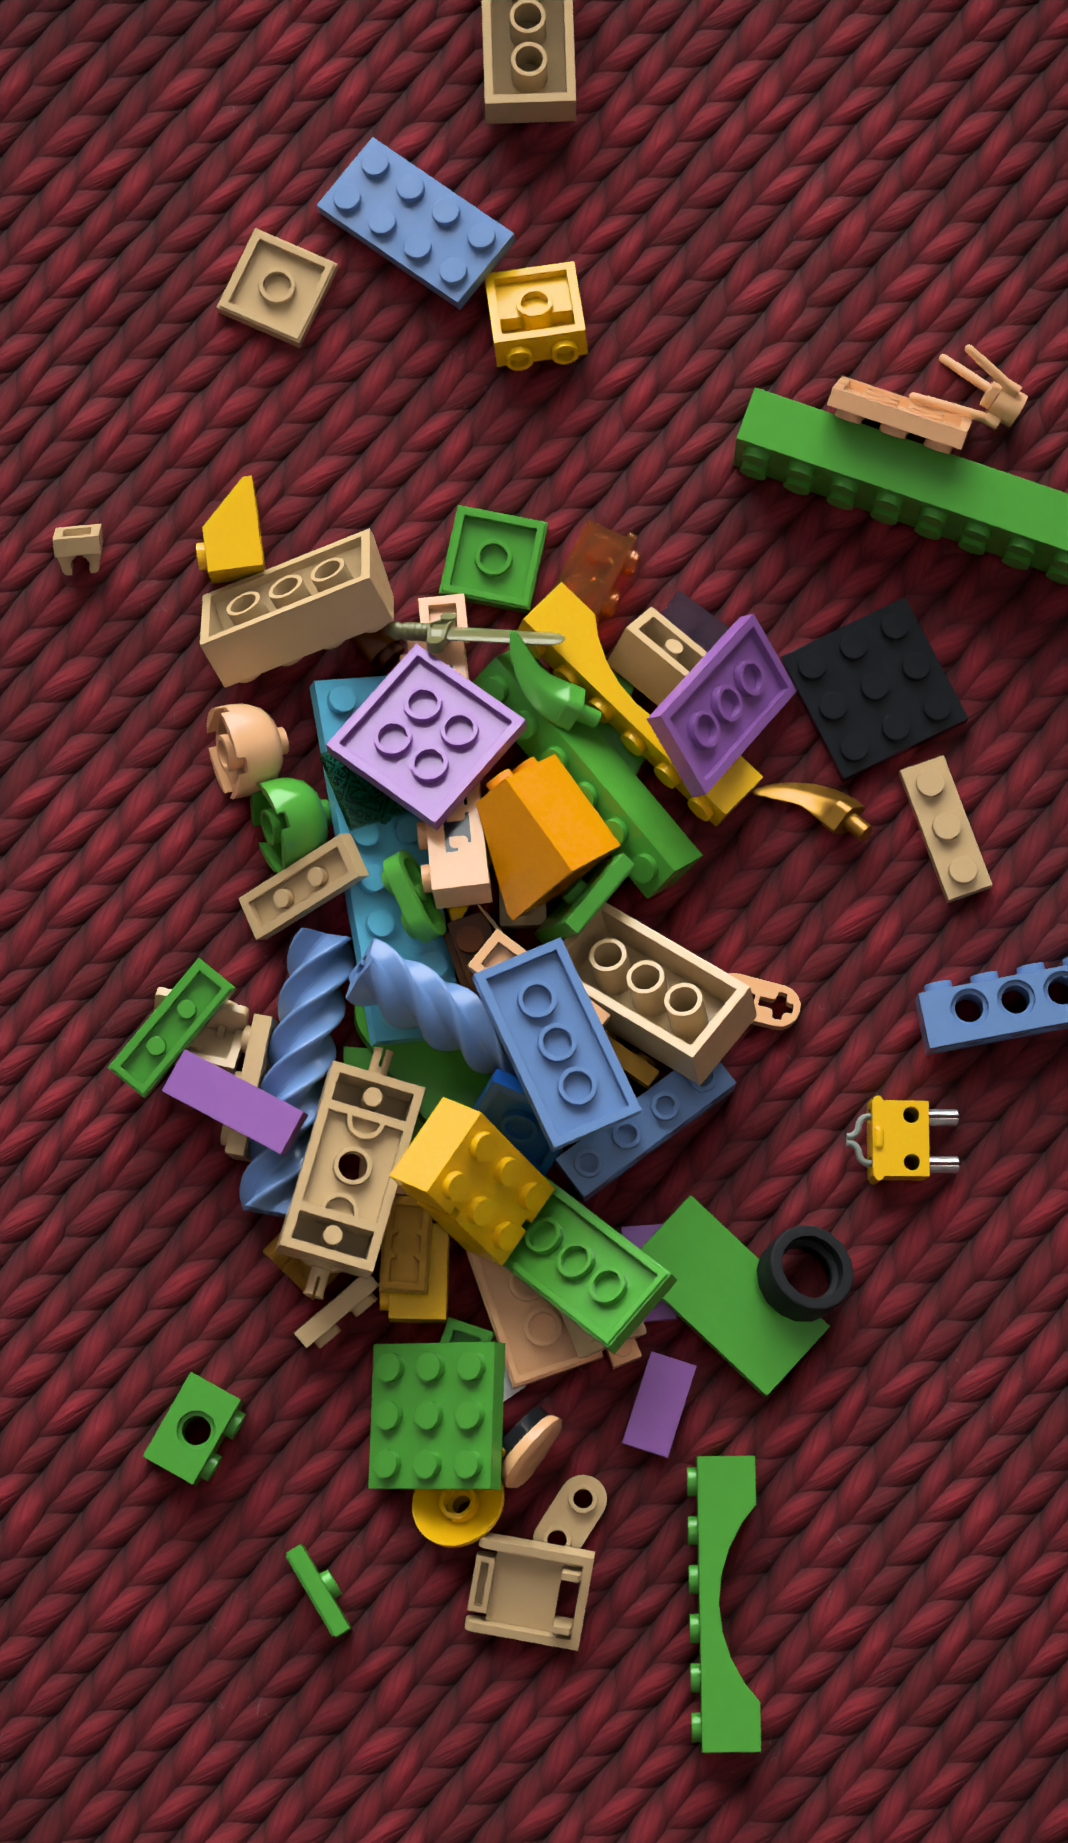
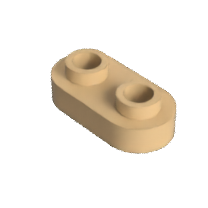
[533,1475,607,1549]

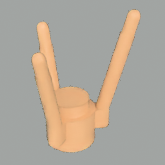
[909,345,1028,430]

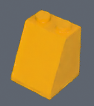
[476,754,621,921]

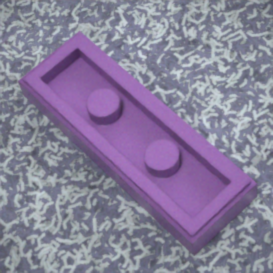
[162,1049,308,1157]

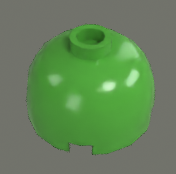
[250,777,333,873]

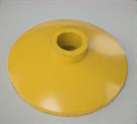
[412,1480,505,1548]

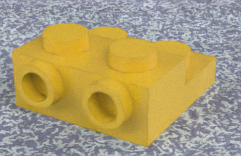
[485,261,588,371]

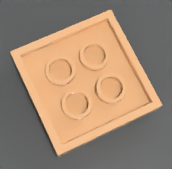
[827,376,972,454]

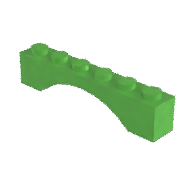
[687,1456,761,1753]

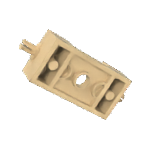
[275,1047,425,1300]

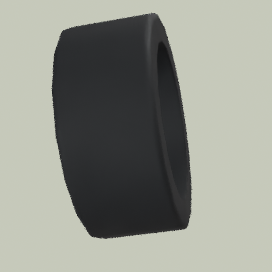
[757,1225,854,1322]

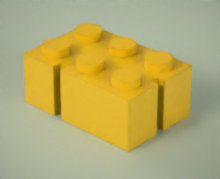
[389,1097,555,1266]

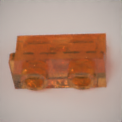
[553,519,642,628]

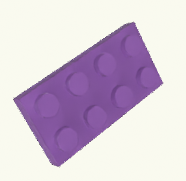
[647,613,797,797]

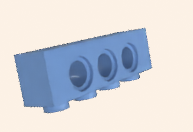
[914,957,1068,1055]
[555,1062,736,1203]

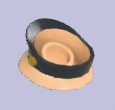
[501,1406,562,1488]

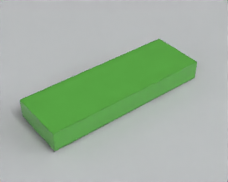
[107,958,237,1099]

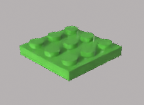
[368,1342,505,1490]

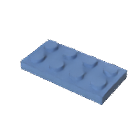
[316,137,516,310]
[472,937,642,1152]

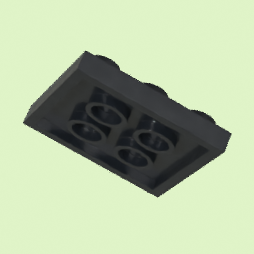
[780,597,968,782]

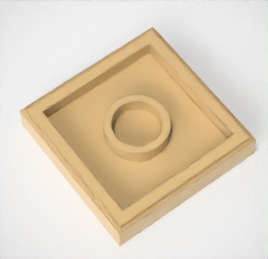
[217,228,338,348]

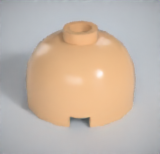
[206,703,289,799]

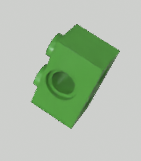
[143,1372,246,1487]

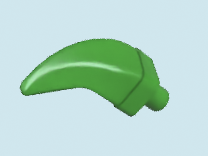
[510,630,602,732]

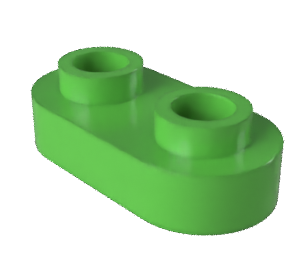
[381,850,446,943]

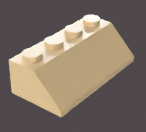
[200,528,394,688]

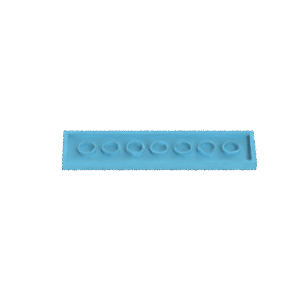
[309,676,457,1046]

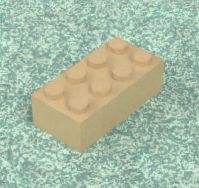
[482,0,576,124]
[563,902,757,1086]

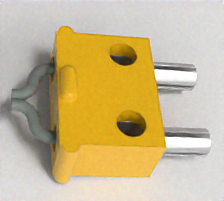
[846,1095,960,1185]

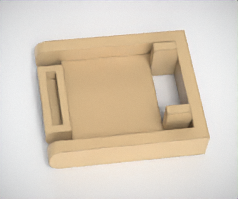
[464,1532,595,1651]

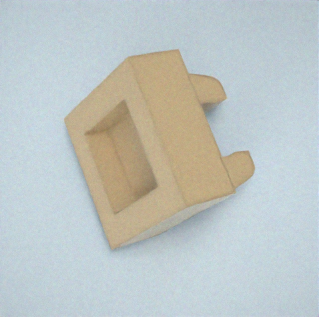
[52,524,104,576]

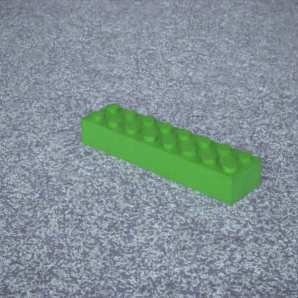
[733,387,1068,585]

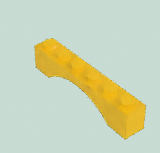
[518,582,763,827]

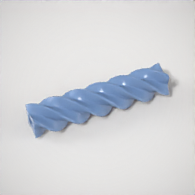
[239,928,355,1219]
[345,938,517,1076]

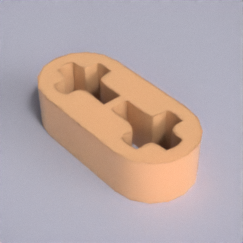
[729,973,801,1030]

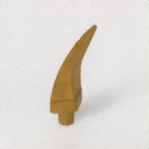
[752,782,873,842]

